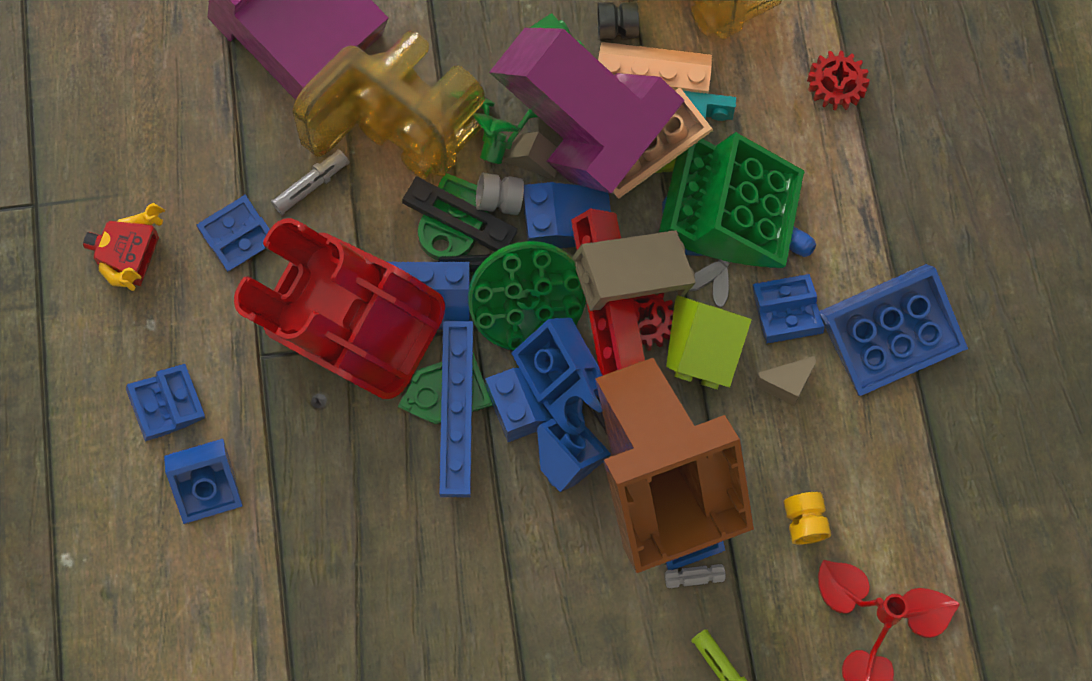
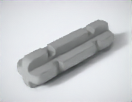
[665,564,726,588]

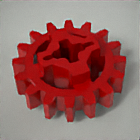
[807,50,870,111]
[633,293,674,351]

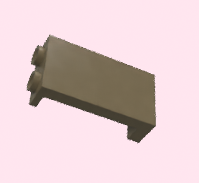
[572,230,696,311]

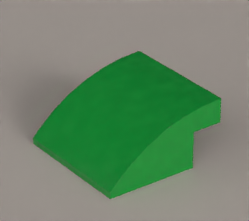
[659,132,804,268]

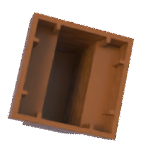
[595,358,754,574]

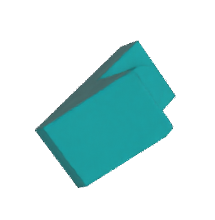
[683,91,737,121]

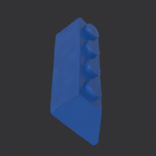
[388,262,470,330]

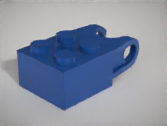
[511,318,602,436]

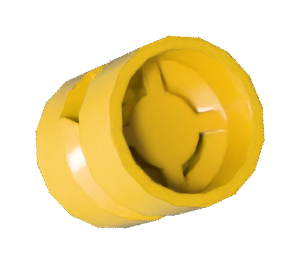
[784,492,831,545]

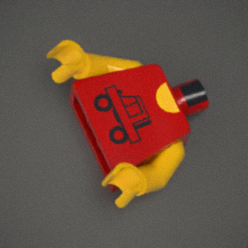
[83,203,165,291]

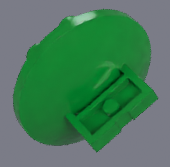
[468,241,586,351]

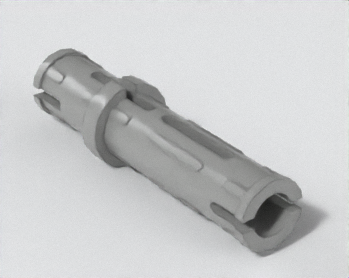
[271,149,350,215]

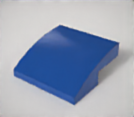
[196,194,270,272]
[753,274,824,344]
[126,364,205,441]

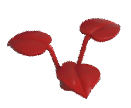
[818,560,960,681]

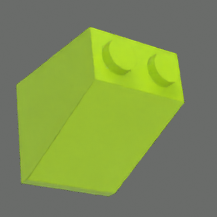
[666,295,752,390]

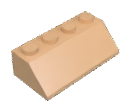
[598,42,712,94]
[612,87,713,199]

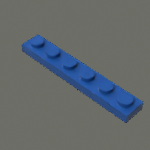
[439,321,473,497]

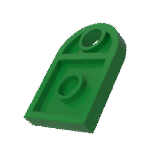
[418,172,490,260]

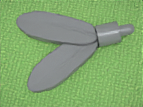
[689,260,730,308]

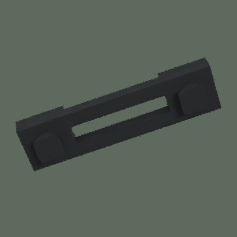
[402,176,518,252]

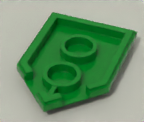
[398,353,492,425]

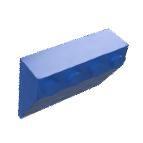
[819,264,968,396]

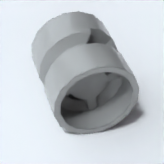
[476,172,524,215]

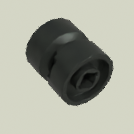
[597,1,639,40]

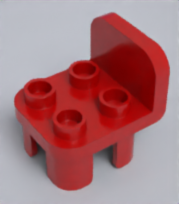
[234,218,445,399]

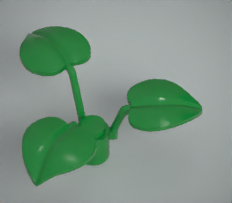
[446,91,538,164]

